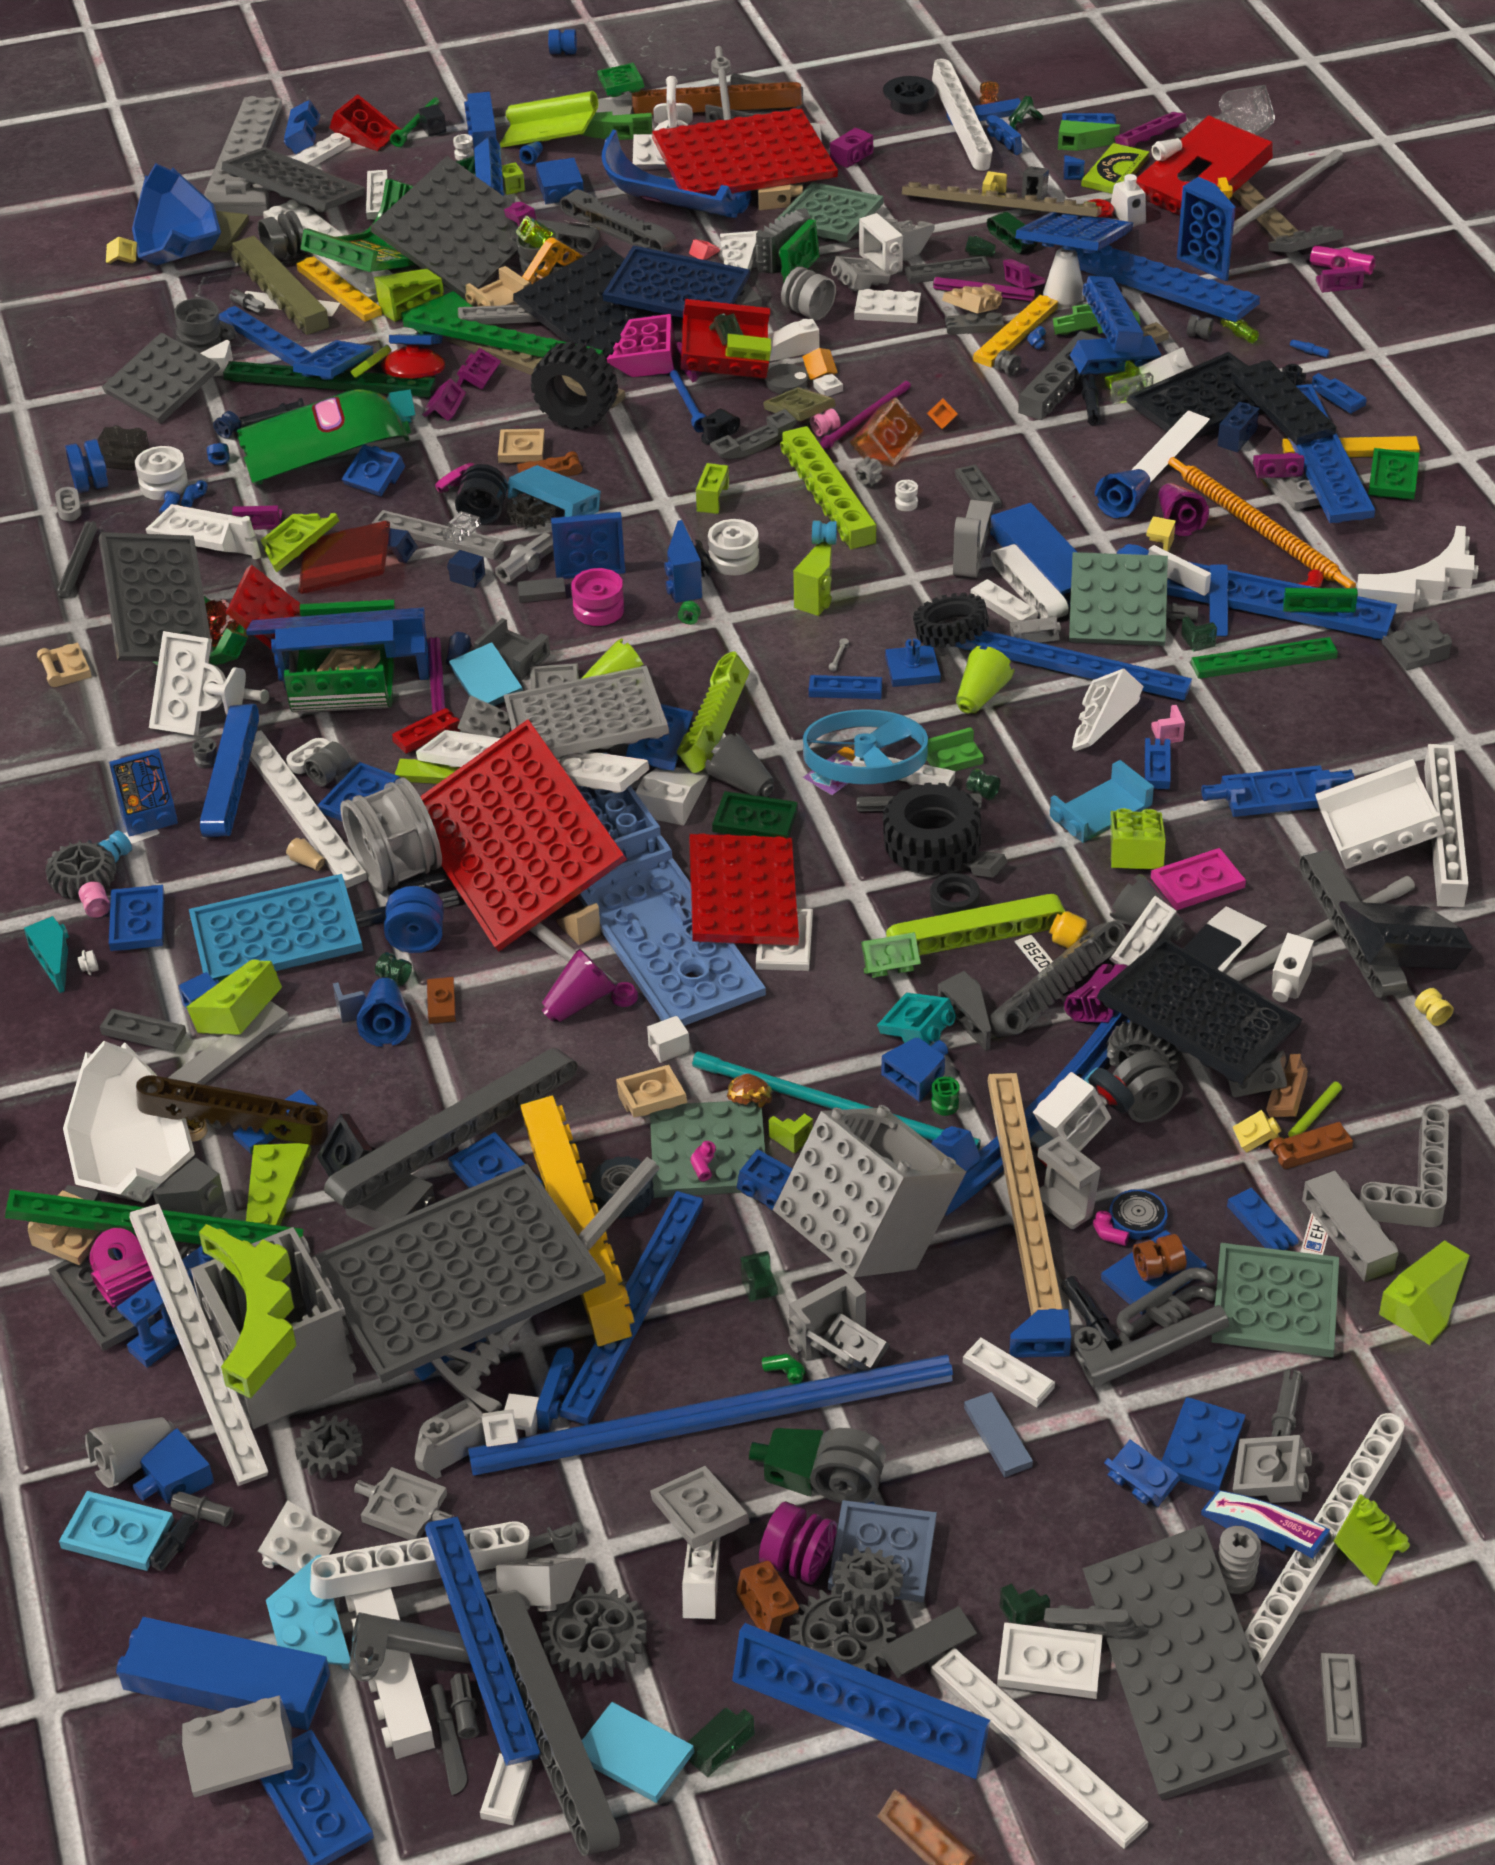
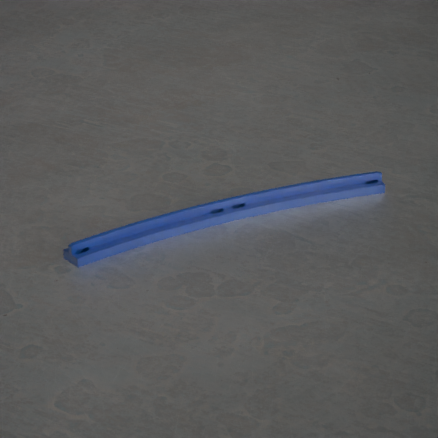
[945,1010,1130,1216]

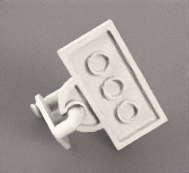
[633,76,693,170]
[149,631,269,736]

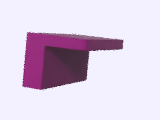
[1003,259,1045,289]
[1315,266,1365,293]
[422,378,466,421]
[232,505,283,530]

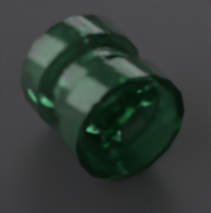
[966,768,1001,801]
[375,952,412,986]

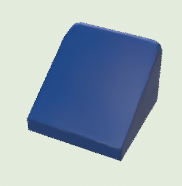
[1063,155,1085,180]

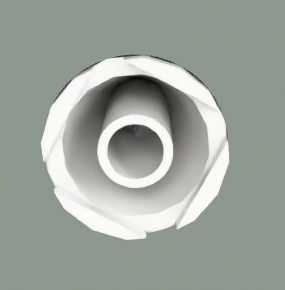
[1043,248,1085,308]

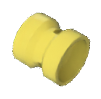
[1415,988,1454,1026]

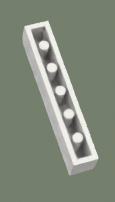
[345,1587,435,1759]

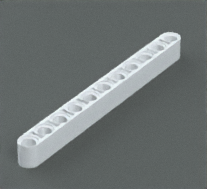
[1244,1413,1404,1676]

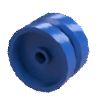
[65,439,108,494]
[384,886,444,953]

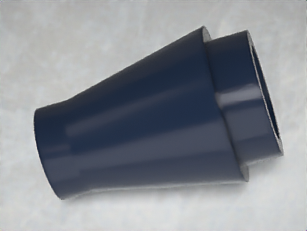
[446,632,472,666]

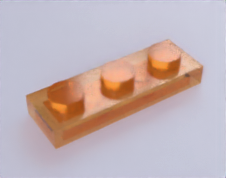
[878,1788,975,1865]

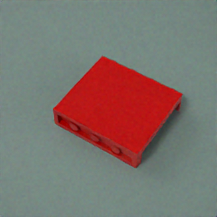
[681,299,770,379]

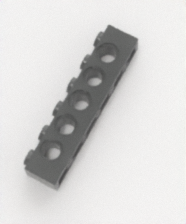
[1018,331,1101,420]

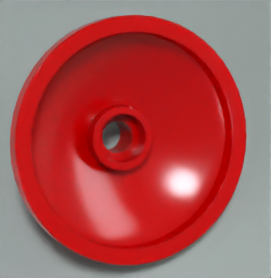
[381,344,445,378]

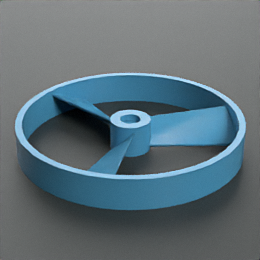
[803,710,928,784]

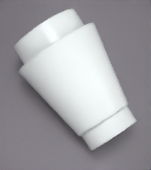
[1151,138,1182,161]

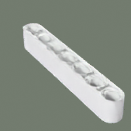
[310,1522,529,1599]

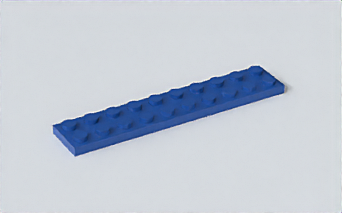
[1075,245,1260,322]
[1287,384,1375,523]
[1167,561,1397,639]

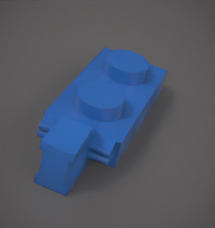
[1312,373,1367,414]

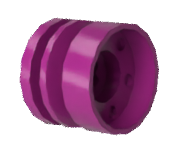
[759,1501,837,1585]

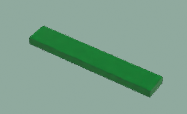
[1191,637,1338,679]

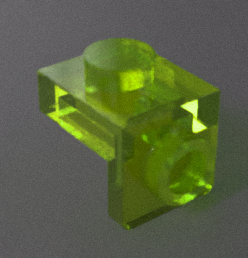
[1105,360,1141,395]

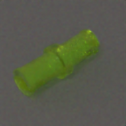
[1221,318,1259,343]

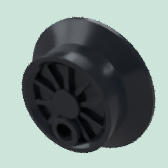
[883,76,937,114]

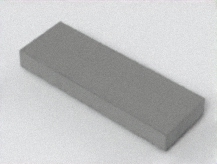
[1320,1653,1362,1748]

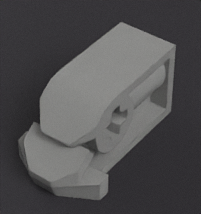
[415,1398,486,1479]

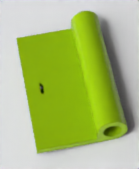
[499,91,599,148]

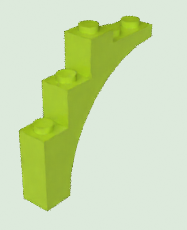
[199,1224,297,1399]

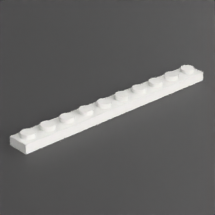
[250,730,367,888]
[129,1204,268,1486]

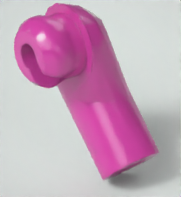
[690,1141,716,1182]
[1093,1211,1129,1246]

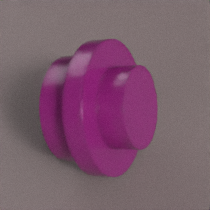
[611,982,638,1007]

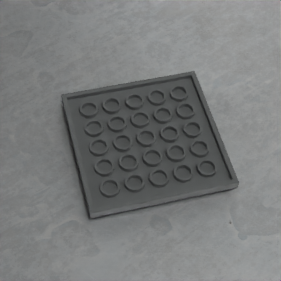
[370,156,543,301]

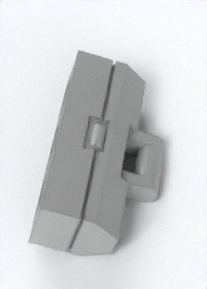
[206,180,271,216]

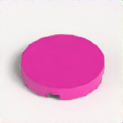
[435,463,474,493]

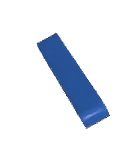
[474,136,504,196]

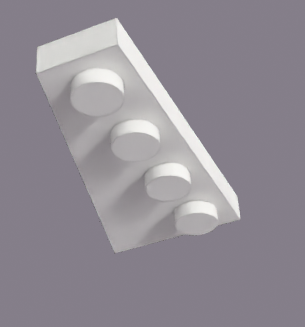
[720,231,757,271]

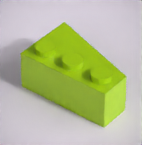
[186,959,282,1035]

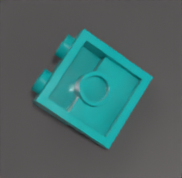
[877,992,956,1045]

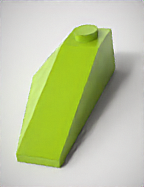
[1379,1240,1470,1345]

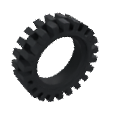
[913,593,989,648]

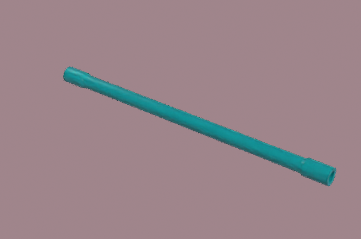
[692,1051,981,1151]

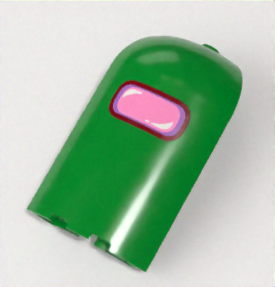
[237,389,412,486]

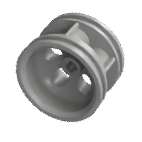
[340,777,442,893]

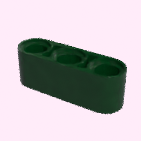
[986,211,1038,253]

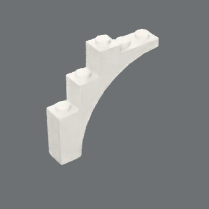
[1356,526,1478,612]

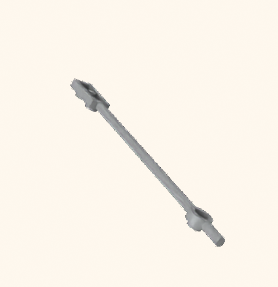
[711,46,734,195]

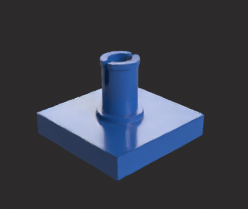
[885,639,941,687]

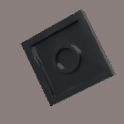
[317,1113,375,1177]

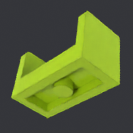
[696,463,729,514]

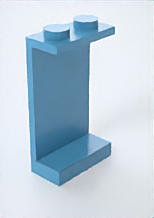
[1050,760,1154,843]

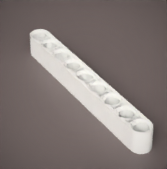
[932,59,993,171]

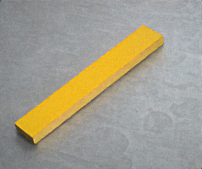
[1282,436,1420,457]

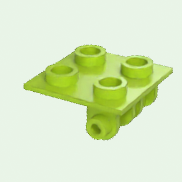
[1333,1494,1410,1586]

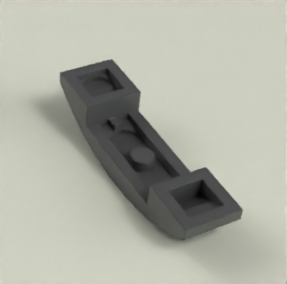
[710,409,797,459]

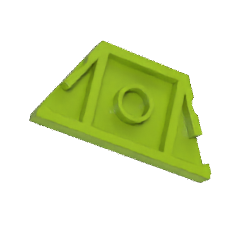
[260,513,339,572]

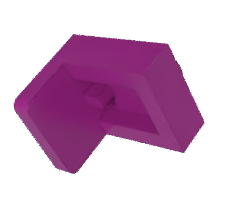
[504,201,538,233]

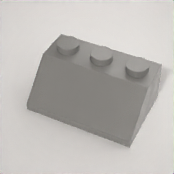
[182,1695,293,1798]

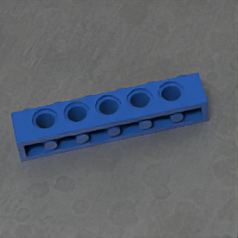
[1083,275,1144,353]

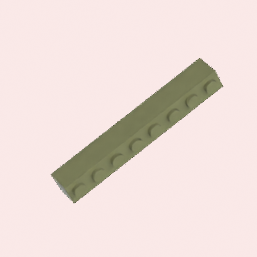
[231,236,329,335]

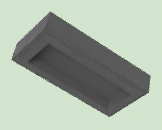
[517,577,566,603]

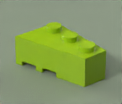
[374,269,444,322]

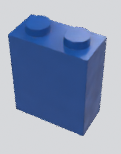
[536,158,584,205]

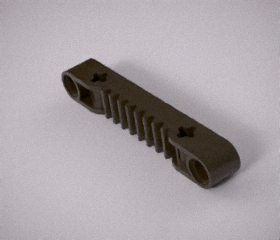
[136,1075,328,1145]

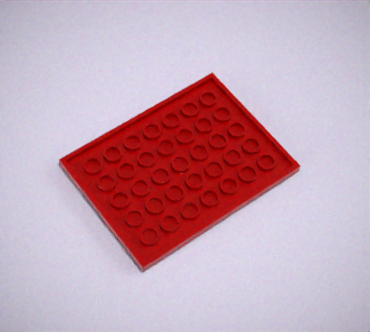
[652,108,838,196]
[420,719,627,952]

